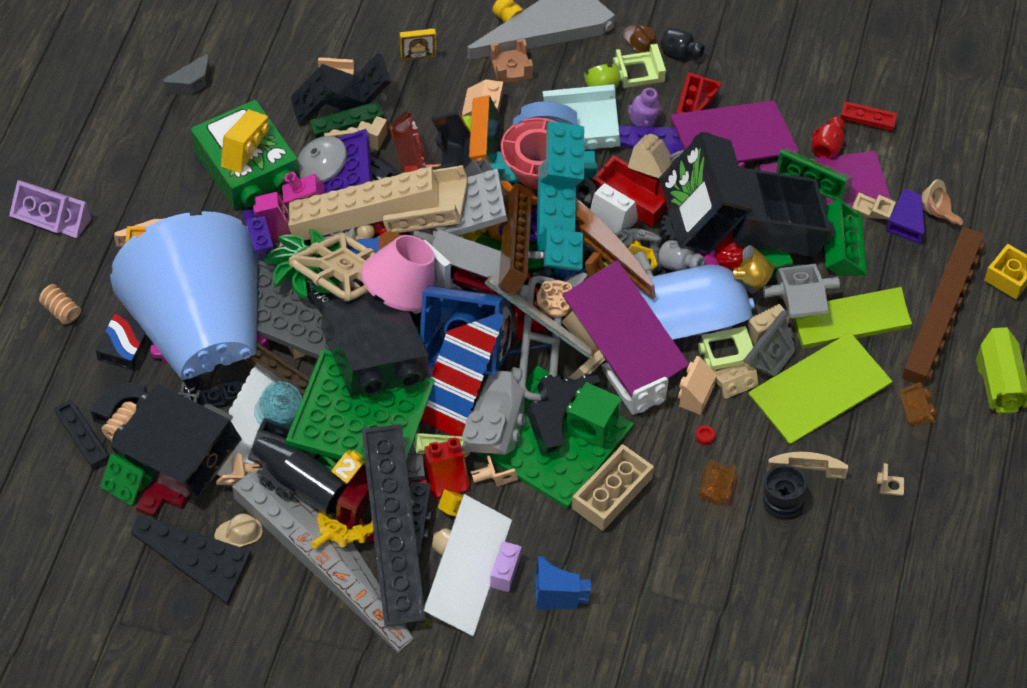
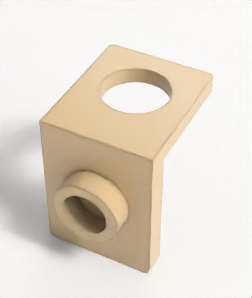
[877,463,904,496]

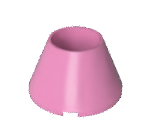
[361,235,435,311]

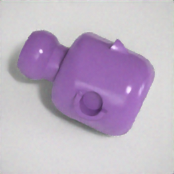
[628,88,662,127]

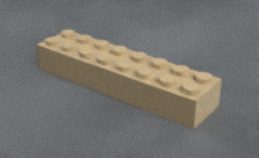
[288,167,439,240]

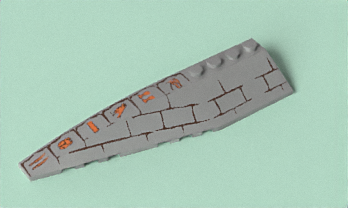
[232,467,414,654]

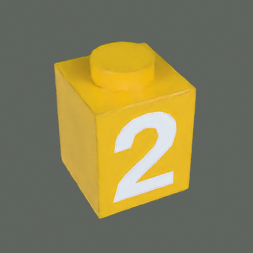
[332,450,365,483]

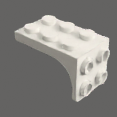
[601,362,668,415]

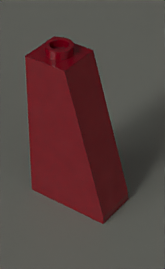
[336,466,370,529]

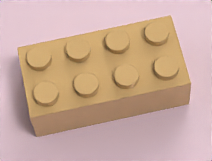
[572,444,654,531]

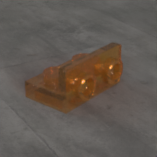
[899,382,937,426]

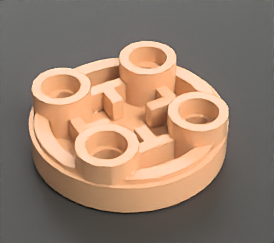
[537,280,572,318]

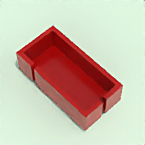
[593,155,668,227]

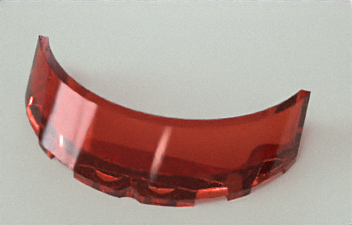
[387,111,426,173]

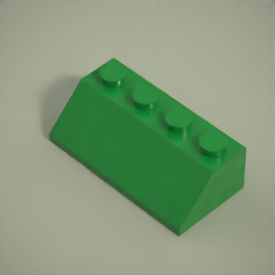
[776,149,853,201]
[824,199,867,276]

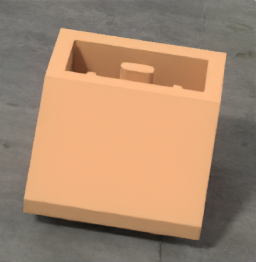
[678,356,717,415]

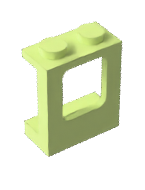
[613,44,666,88]
[698,326,753,372]

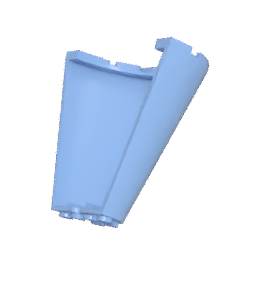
[110,211,258,381]

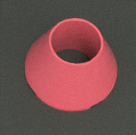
[501,118,556,190]

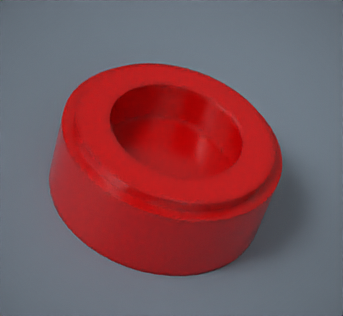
[695,425,715,446]

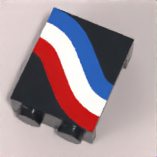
[96,314,148,371]

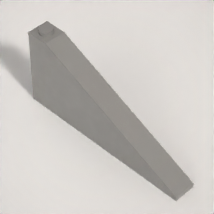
[467,0,615,60]

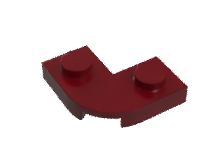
[136,482,188,518]

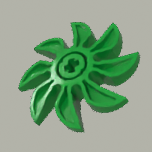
[264,229,340,299]

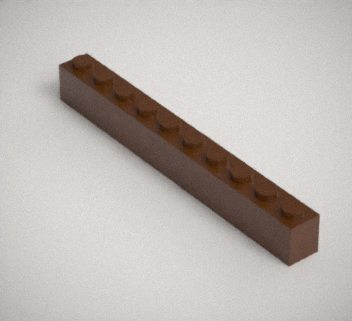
[498,183,532,295]
[902,227,985,387]

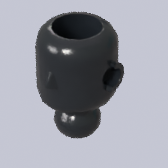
[660,27,705,60]

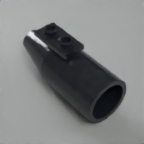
[251,437,350,515]

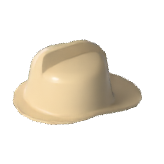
[214,514,262,547]

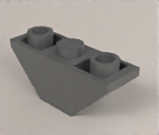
[163,54,210,95]

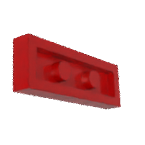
[841,102,897,131]

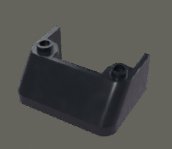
[431,111,471,176]

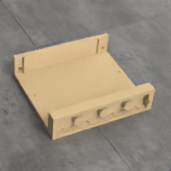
[383,165,468,233]

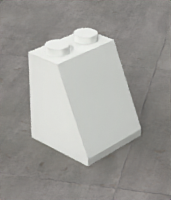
[590,183,638,233]

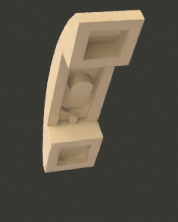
[767,452,848,479]

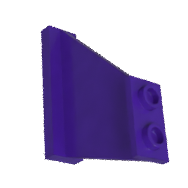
[243,209,277,267]

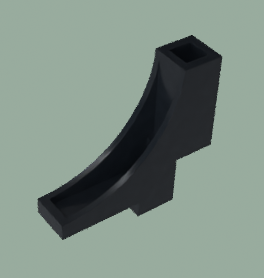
[526,374,600,455]

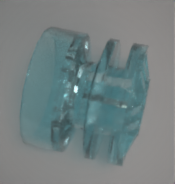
[254,381,302,426]

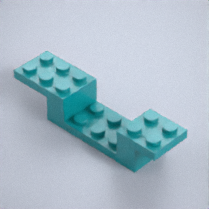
[537,121,585,271]

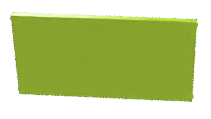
[748,332,893,445]

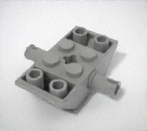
[763,264,840,318]

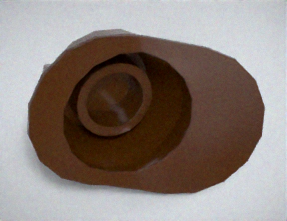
[623,25,659,53]

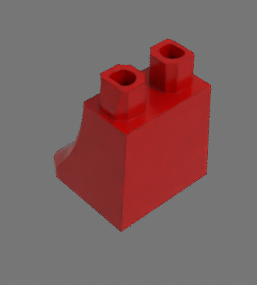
[423,437,470,499]

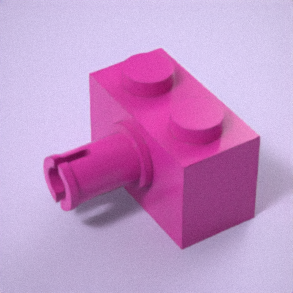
[282,172,324,209]

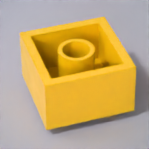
[984,244,1027,299]

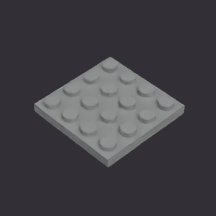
[432,169,508,239]

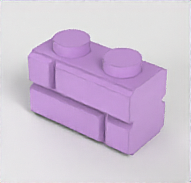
[490,542,521,592]

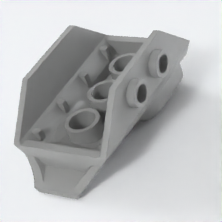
[462,371,525,454]

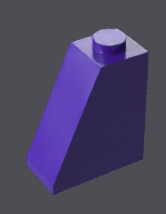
[886,189,924,244]

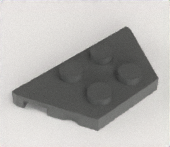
[743,311,795,377]

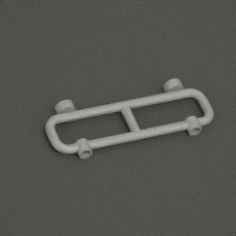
[511,276,562,401]

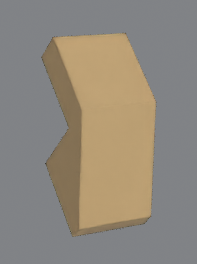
[852,193,896,219]

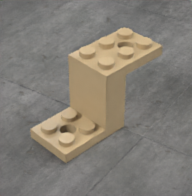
[562,311,606,380]

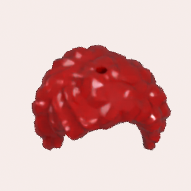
[715,232,757,270]

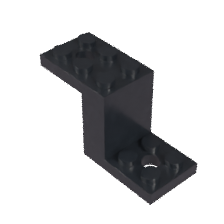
[291,53,391,126]

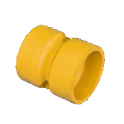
[493,0,524,23]

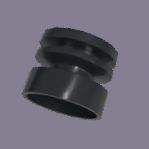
[763,465,807,519]

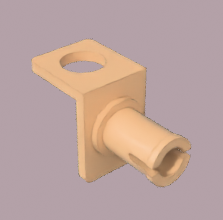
[216,453,260,485]
[471,455,518,487]

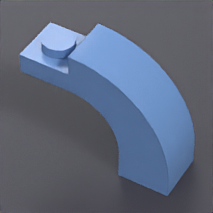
[513,101,577,126]

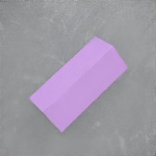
[9,180,92,238]

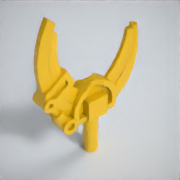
[311,511,374,549]

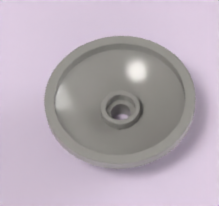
[297,136,347,183]

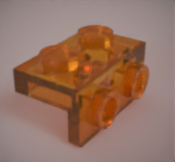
[698,459,736,505]

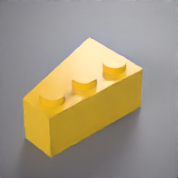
[221,109,269,174]

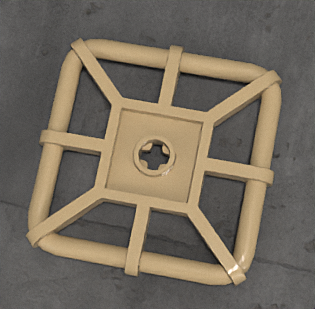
[289,233,375,302]

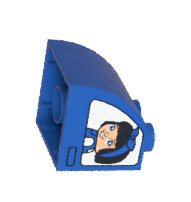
[420,286,513,376]

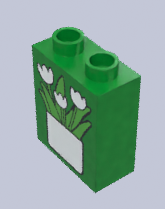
[190,100,299,211]

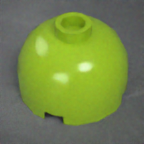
[584,64,620,89]

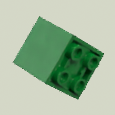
[565,382,621,448]

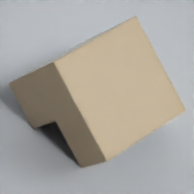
[357,116,387,150]

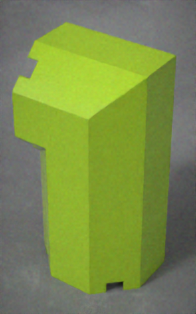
[976,327,1027,414]

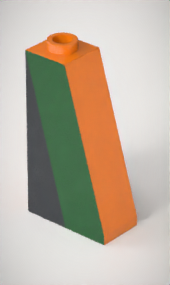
[469,95,503,163]

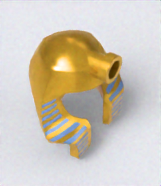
[733,245,775,293]

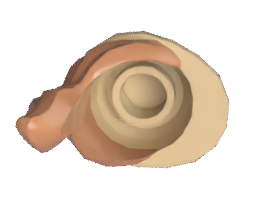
[921,179,963,226]

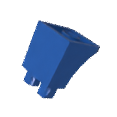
[535,556,591,609]

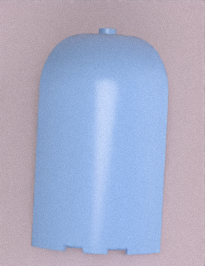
[635,265,755,340]

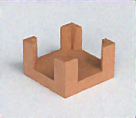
[490,39,533,84]

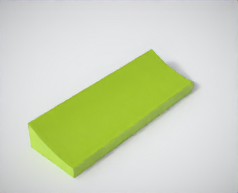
[791,287,912,349]

